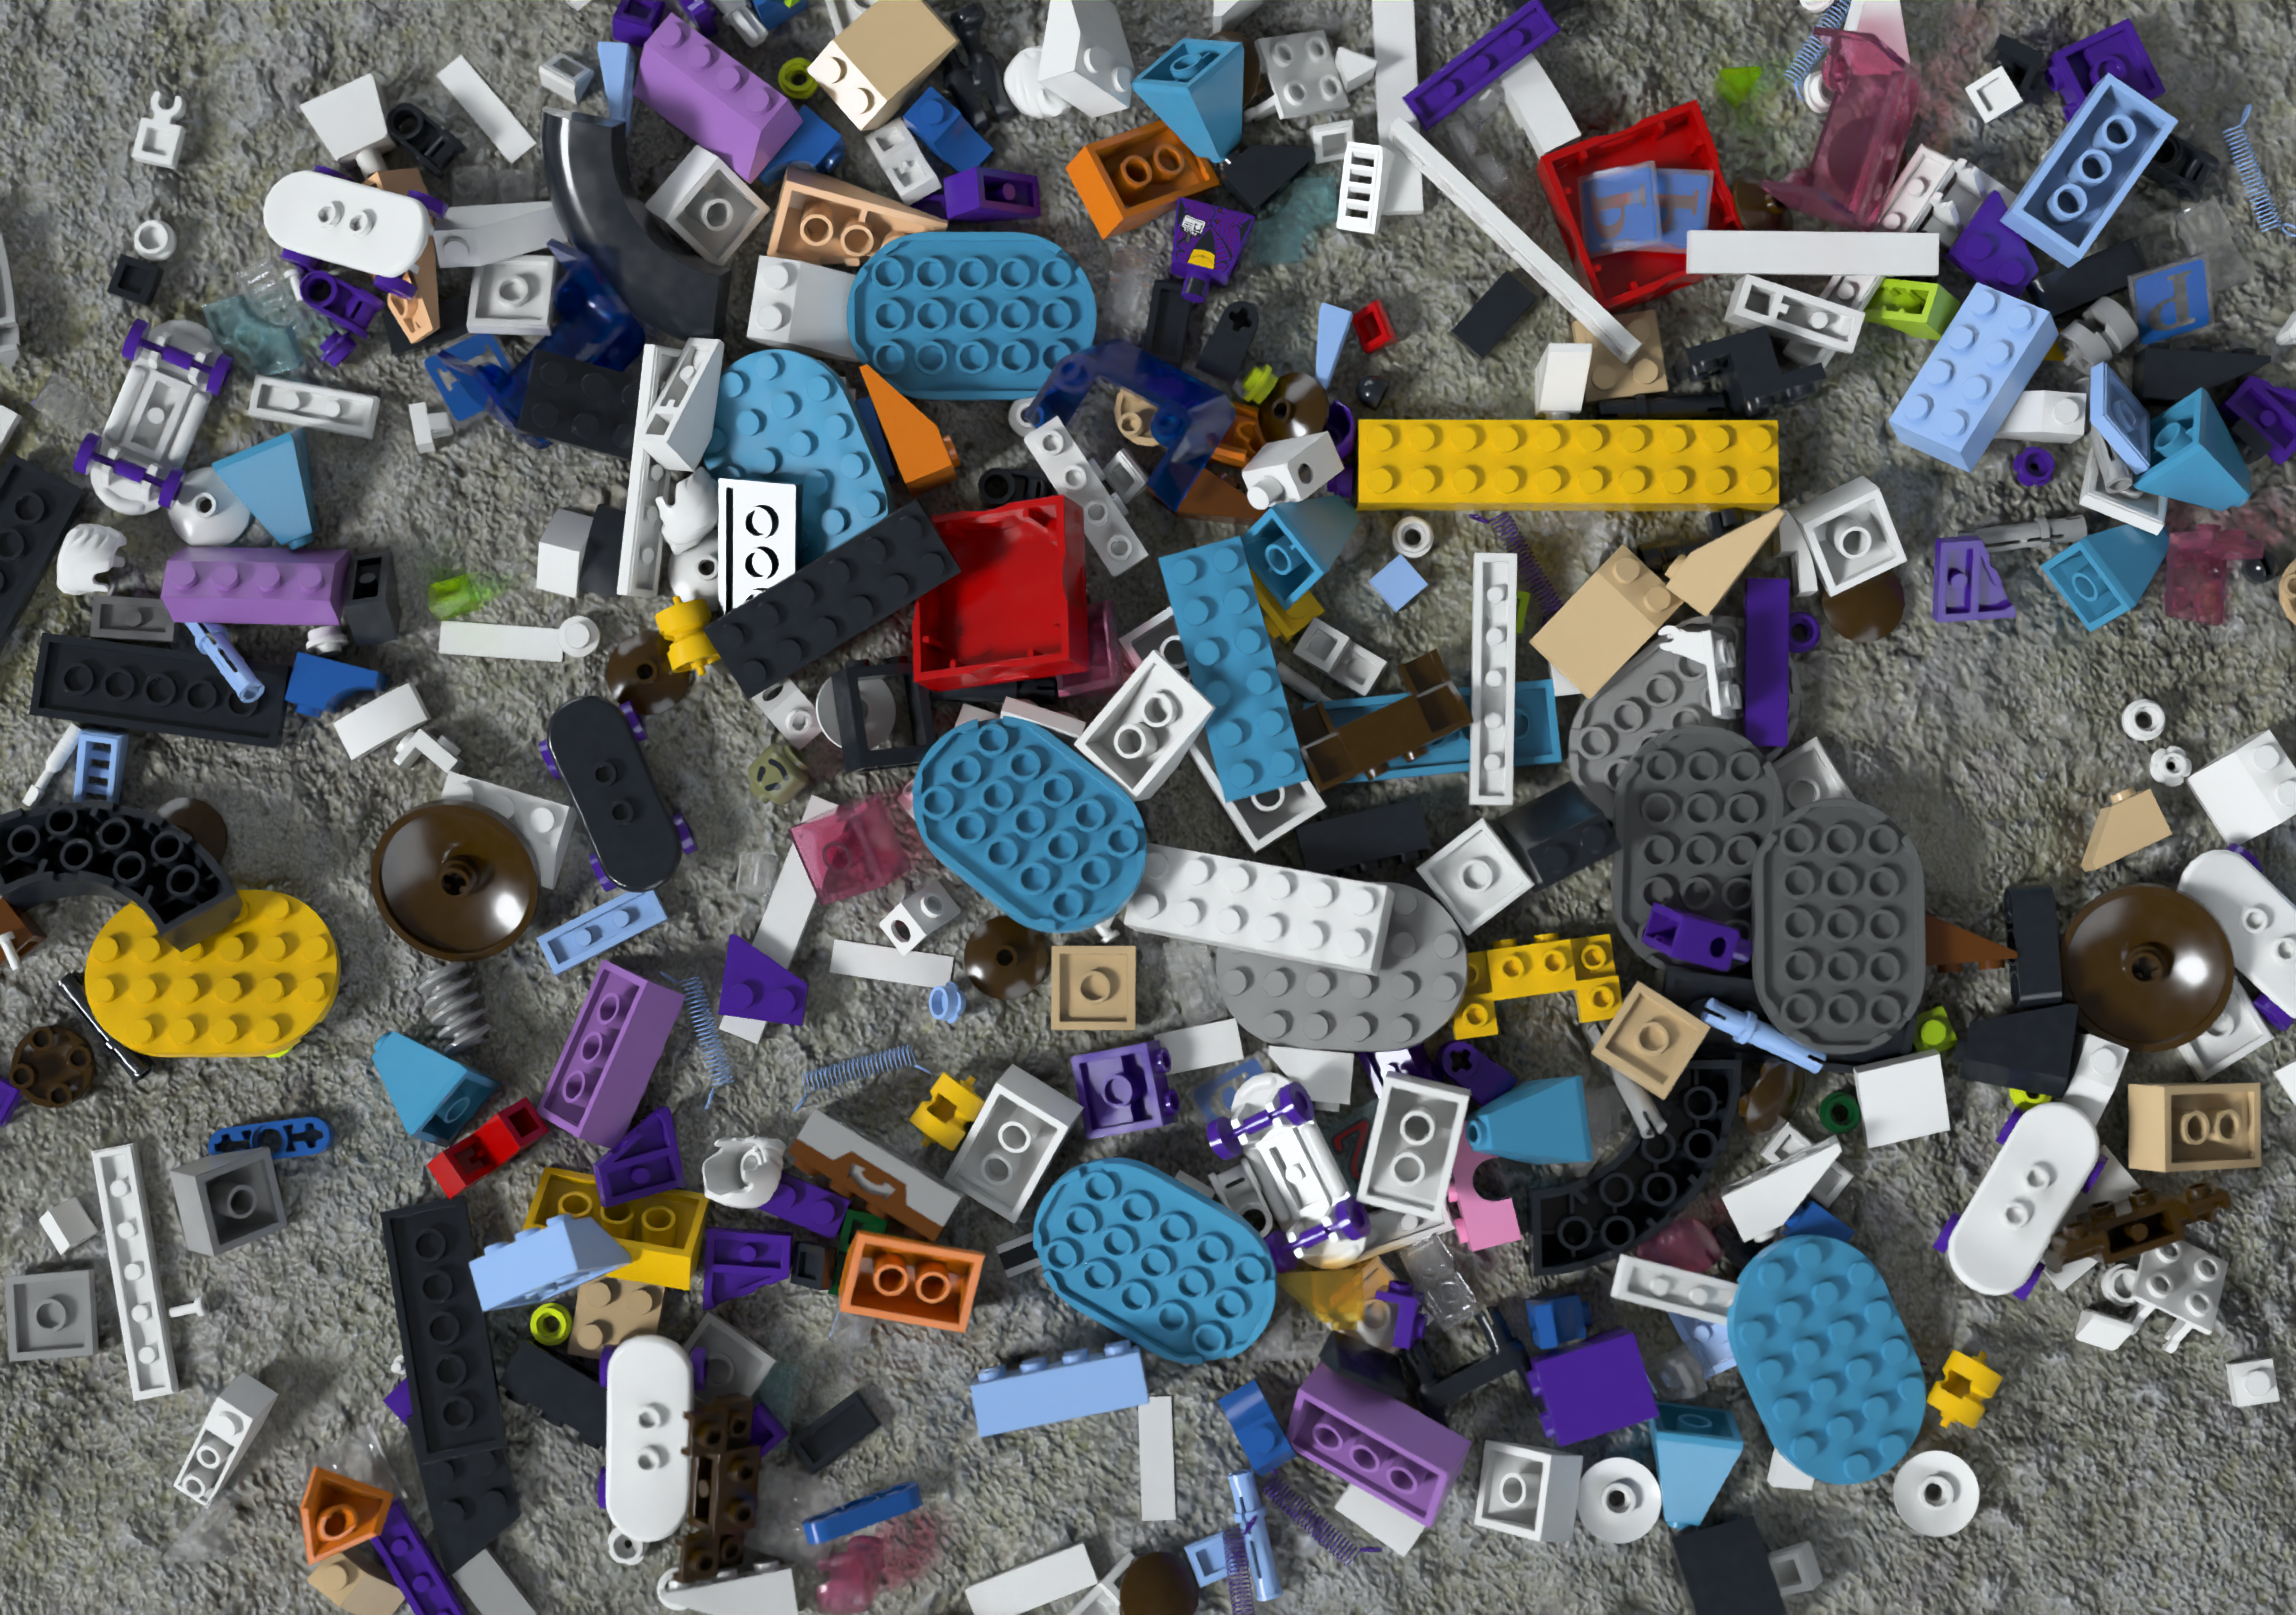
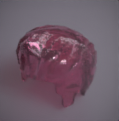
[1637,1217,1722,1273]
[816,1534,885,1615]

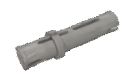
[2073,376,2132,493]
[1955,514,2087,553]
[1588,1020,1667,1139]

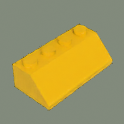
[523,1166,710,1291]

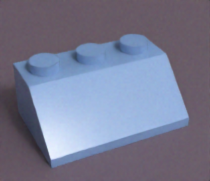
[469,1213,632,1311]

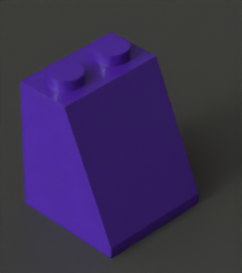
[1526,1326,1659,1447]

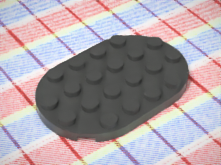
[1611,724,1784,972]
[1752,799,1926,1055]

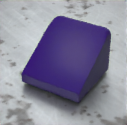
[612,0,665,48]

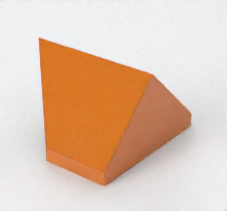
[1203,398,1266,471]
[300,1466,394,1566]

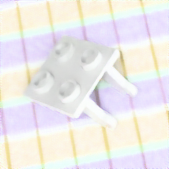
[1242,30,1350,123]
[1921,158,2018,249]
[1658,625,1741,721]
[2126,1240,2229,1354]

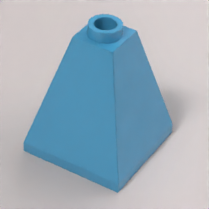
[1130,38,1244,163]
[2132,387,2252,512]
[211,427,317,550]
[1241,495,1360,611]
[2040,524,2173,632]
[371,1031,501,1148]
[1465,1075,1594,1165]
[1648,1401,1744,1530]

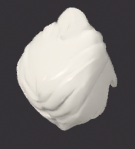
[1004,46,1072,119]
[655,467,719,555]
[56,523,127,595]
[702,1135,786,1208]

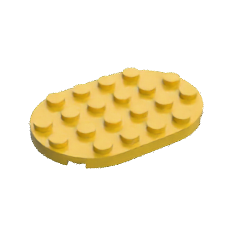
[85,890,341,1057]

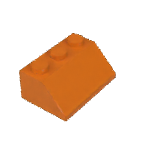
[838,1230,984,1333]

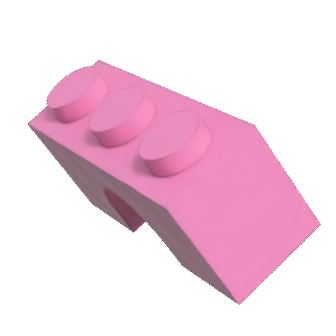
[1447,1119,1522,1252]

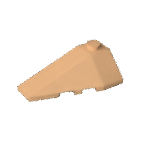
[766,165,948,266]
[361,167,440,343]

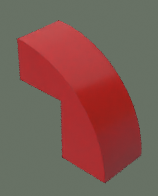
[427,1097,550,1199]

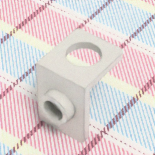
[752,676,822,750]
[880,880,961,956]

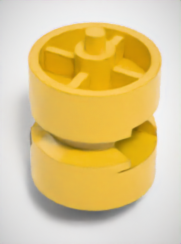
[654,595,721,677]
[909,1071,986,1152]
[1926,1349,2003,1430]

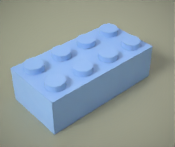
[2000,73,2179,268]
[1888,282,2059,473]
[970,1339,1150,1437]

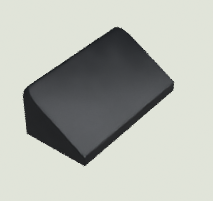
[1318,1330,1406,1400]

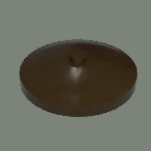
[370,799,541,962]
[2059,883,2235,1052]

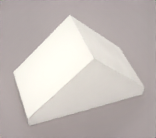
[536,508,594,599]

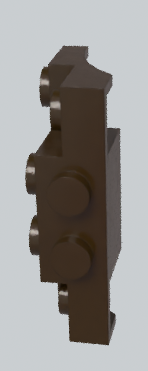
[1290,649,1474,794]
[2043,1181,2232,1273]
[672,1392,761,1584]

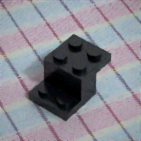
[1673,326,1826,420]

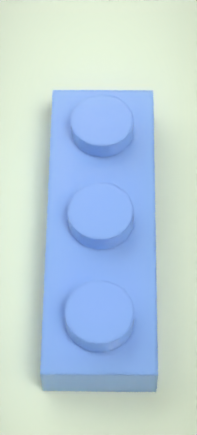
[536,890,670,976]

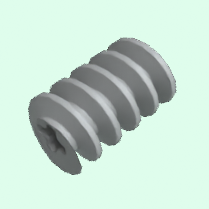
[418,961,492,1056]

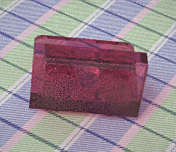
[2164,524,2264,626]

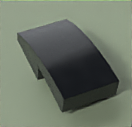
[579,503,626,598]

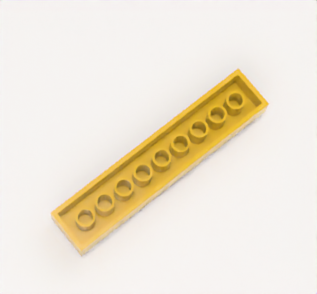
[1356,419,1779,511]

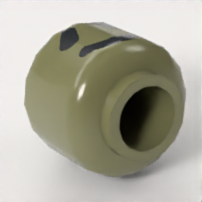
[748,743,811,805]

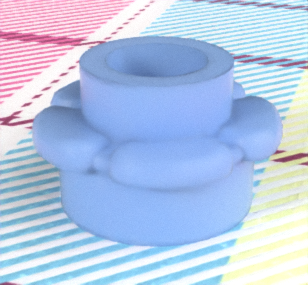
[929,982,966,1023]

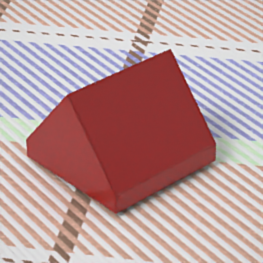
[1352,299,1399,355]

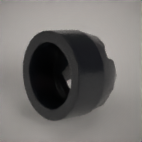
[1356,375,1390,412]
[2241,550,2279,584]

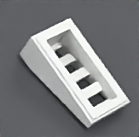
[1337,142,1395,235]

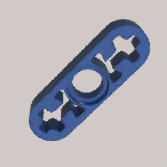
[208,1116,335,1160]
[802,1481,923,1544]

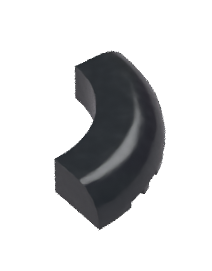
[540,106,732,342]
[0,799,243,952]
[1526,1060,1742,1277]

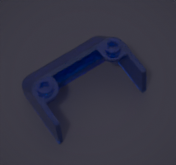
[437,238,645,449]
[1023,338,1235,512]

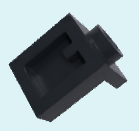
[1983,33,2045,98]

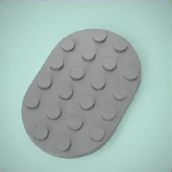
[1567,614,1801,825]
[1216,882,1469,1052]

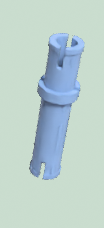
[183,622,264,703]
[1701,998,1827,1074]
[1227,1468,1284,1601]

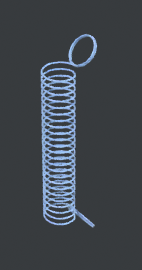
[1783,0,1851,101]
[2222,104,2296,237]
[660,971,735,1110]
[794,1044,935,1113]

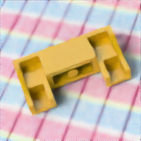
[1451,932,1622,1040]

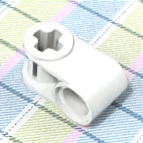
[1208,1157,1273,1238]

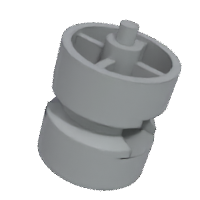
[2056,296,2139,376]

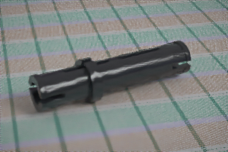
[1596,392,1725,420]
[929,678,1057,705]
[55,970,156,1083]

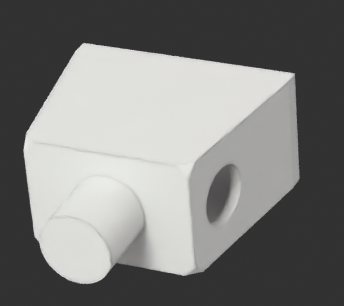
[299,73,397,180]
[1242,431,1344,510]

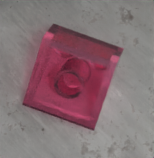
[1056,600,1123,698]
[788,792,911,906]

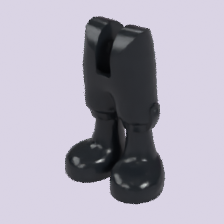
[941,2,1014,132]

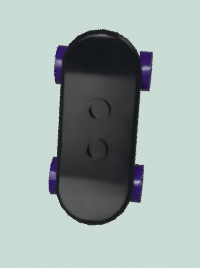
[538,695,699,893]

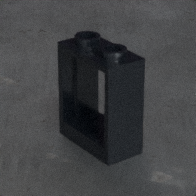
[831,656,936,774]

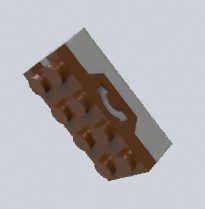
[788,1107,966,1242]

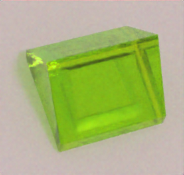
[1713,66,1762,110]
[428,574,479,622]

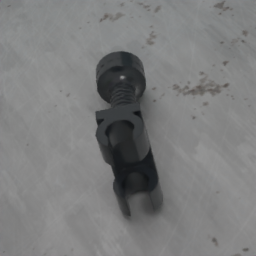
[1637,507,1754,575]

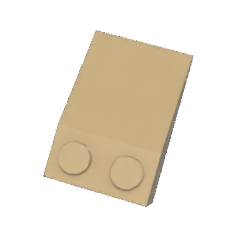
[807,0,960,131]
[1665,508,1787,617]
[1529,544,1684,700]
[2128,1082,2261,1172]

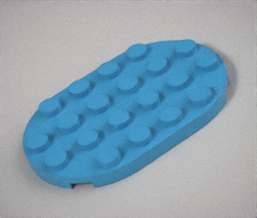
[847,232,1097,401]
[703,349,894,567]
[912,716,1147,934]
[1033,1157,1278,1364]
[1727,1234,1926,1485]

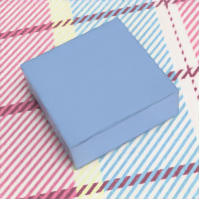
[1369,553,1428,613]
[1184,1530,1239,1587]

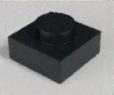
[107,253,164,309]
[2227,417,2273,465]
[790,1240,837,1290]

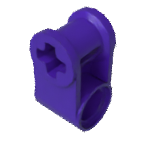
[300,270,386,340]
[1436,1040,1518,1107]

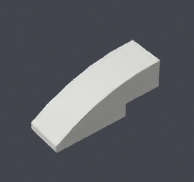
[1494,52,1582,159]

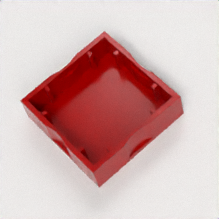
[1535,99,1746,315]
[912,494,1089,692]

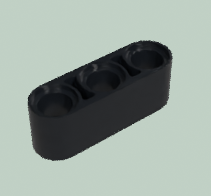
[2026,238,2152,320]
[2003,884,2062,1008]

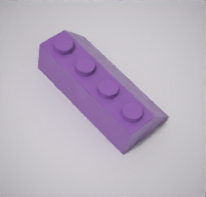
[633,12,804,184]
[161,546,351,626]
[536,959,686,1149]
[1286,1361,1472,1528]

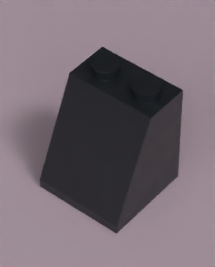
[1496,780,1622,893]
[1670,1514,1787,1615]

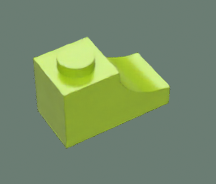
[1862,278,1960,340]

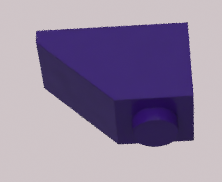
[943,166,1041,224]

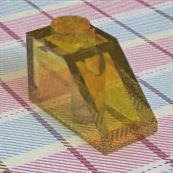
[1277,1268,1366,1331]

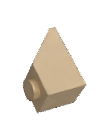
[2081,786,2172,872]
[306,1546,405,1615]

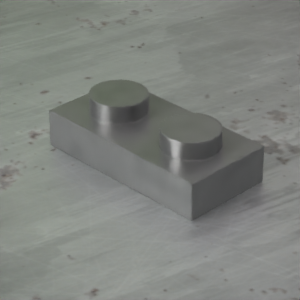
[90,595,180,643]

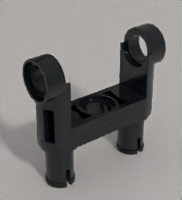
[1397,1304,1545,1429]

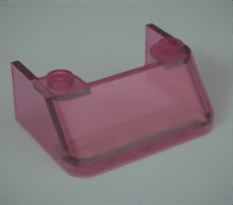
[1761,26,1923,232]

